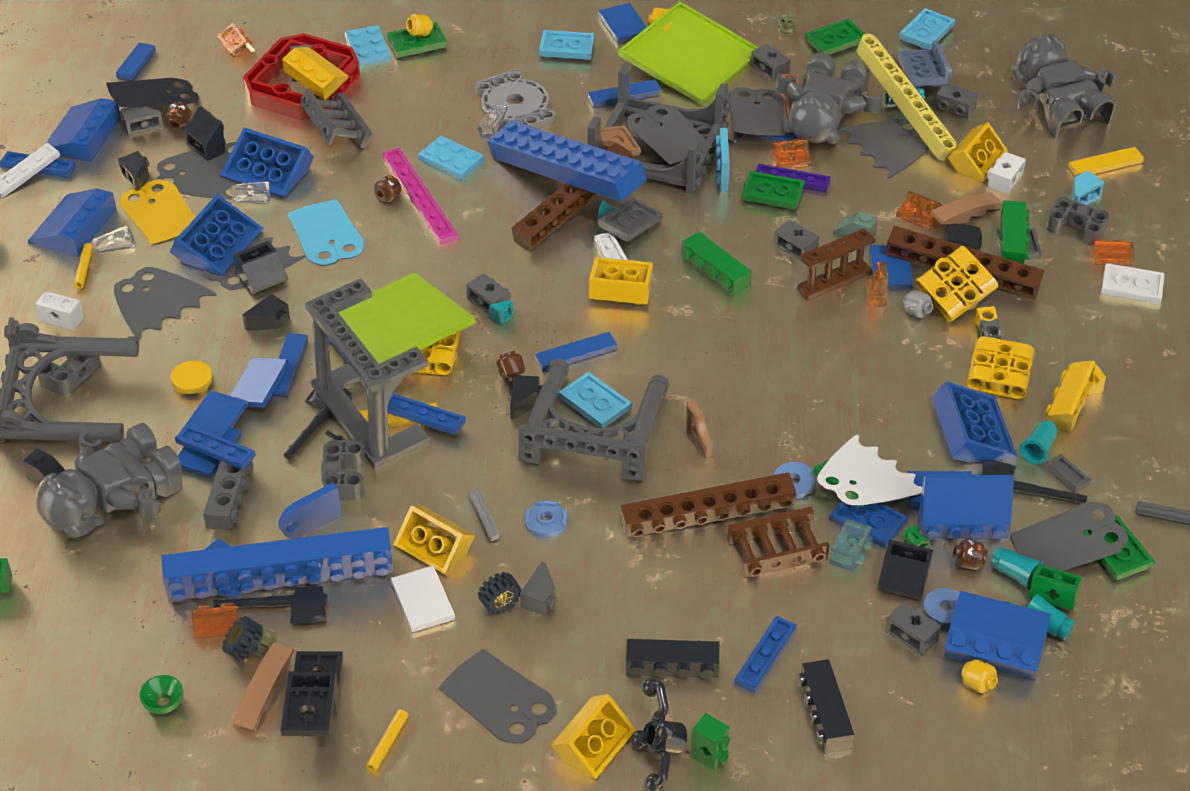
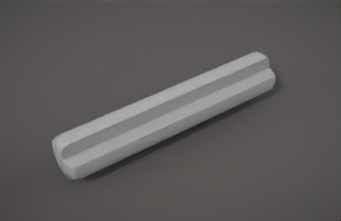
[469,489,500,541]

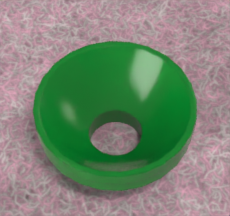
[139,675,183,714]

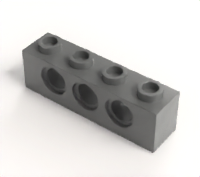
[203,461,254,531]

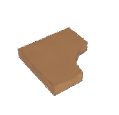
[601,126,642,156]
[686,400,713,459]

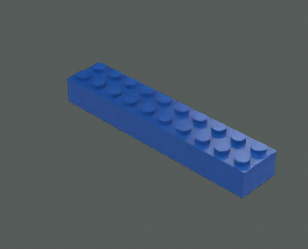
[487,120,647,202]
[161,527,393,602]

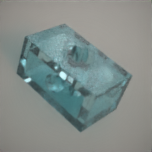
[829,519,873,572]

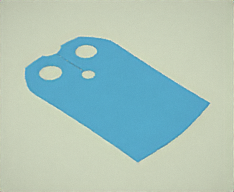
[287,199,364,265]

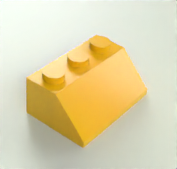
[282,47,349,101]
[948,122,1008,182]
[589,257,653,304]
[1045,361,1096,432]
[393,505,475,575]
[551,694,636,779]

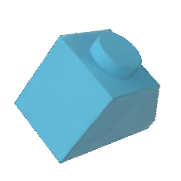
[1072,171,1104,205]

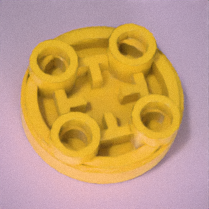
[171,360,213,395]

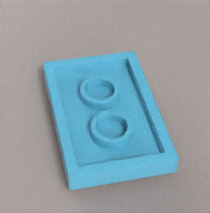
[899,8,955,49]
[345,25,391,66]
[539,30,595,60]
[715,128,730,192]
[418,135,484,180]
[559,371,632,428]

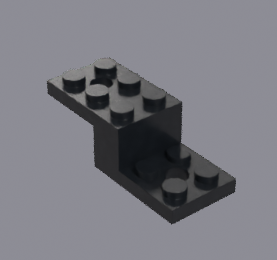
[280,651,343,736]

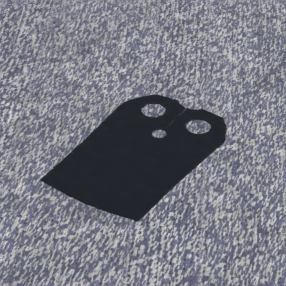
[106,78,200,107]

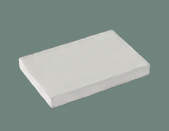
[1101,263,1165,304]
[391,566,455,632]

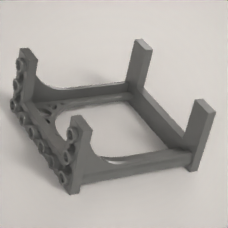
[588,63,730,194]
[305,278,429,469]

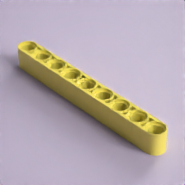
[857,34,956,161]

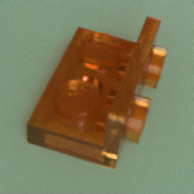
[217,23,255,57]
[771,138,812,169]
[896,191,942,231]
[1091,239,1134,266]
[866,262,888,308]
[192,603,240,639]

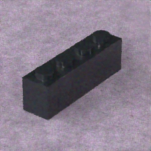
[626,639,720,679]
[798,659,855,753]

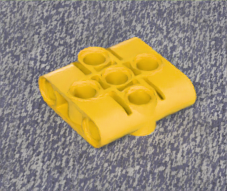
[915,246,999,322]
[415,331,461,375]
[967,337,1035,399]

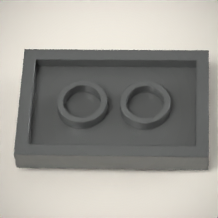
[598,197,663,242]

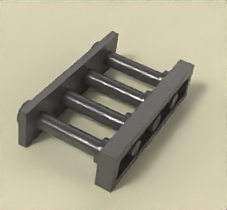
[301,89,372,148]

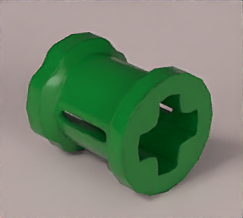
[901,525,931,548]

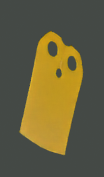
[120,179,196,245]

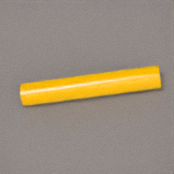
[74,243,93,289]
[366,709,409,772]

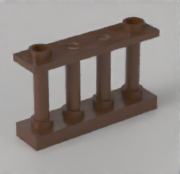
[797,228,876,302]
[727,507,829,578]

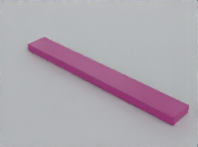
[382,148,458,245]

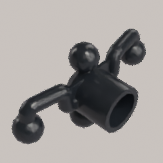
[630,678,687,791]

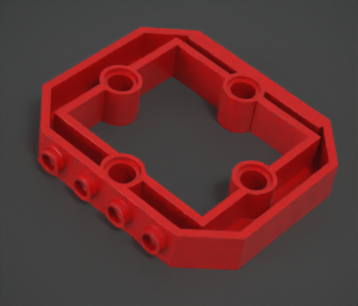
[243,33,360,120]

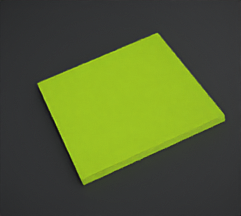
[617,1,759,105]
[338,272,476,364]

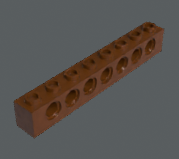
[511,143,633,251]
[885,225,1045,299]
[621,472,796,539]

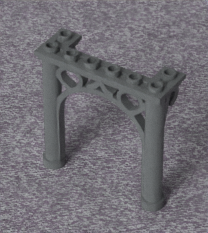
[0,317,139,445]
[518,359,669,481]

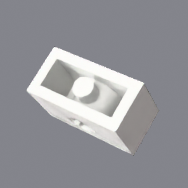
[987,152,1026,194]
[35,291,84,331]

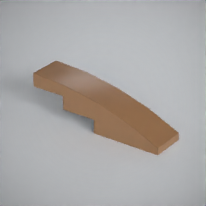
[930,192,1003,224]
[232,643,295,732]

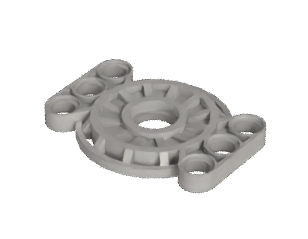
[475,70,556,129]

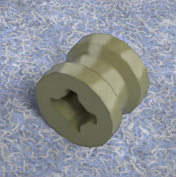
[778,13,796,34]
[253,628,277,657]

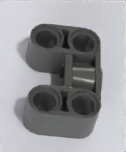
[1046,197,1109,246]
[38,355,101,396]
[321,440,366,501]

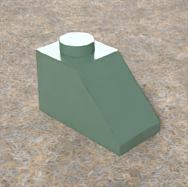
[833,211,878,237]

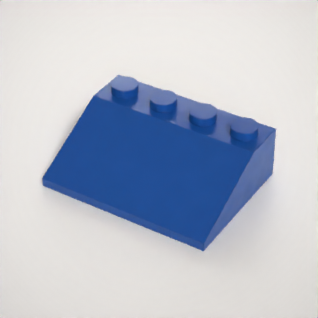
[44,98,121,162]
[220,127,314,198]
[28,188,117,257]
[169,194,263,276]
[932,381,1018,463]
[918,475,1014,539]
[944,591,1051,680]

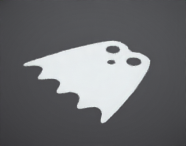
[817,435,923,505]

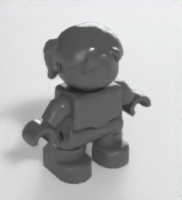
[1012,34,1117,138]
[776,52,882,144]
[36,423,183,538]

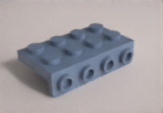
[897,40,952,88]

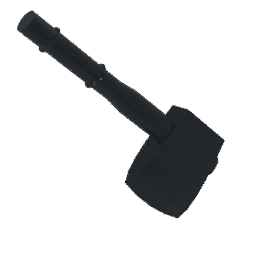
[945,223,982,286]
[283,388,352,460]
[980,460,1088,503]
[214,586,328,624]

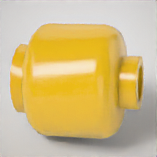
[406,14,433,37]
[961,659,998,693]

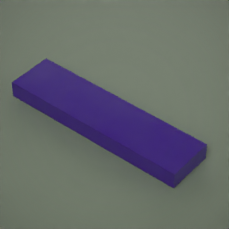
[756,163,831,193]

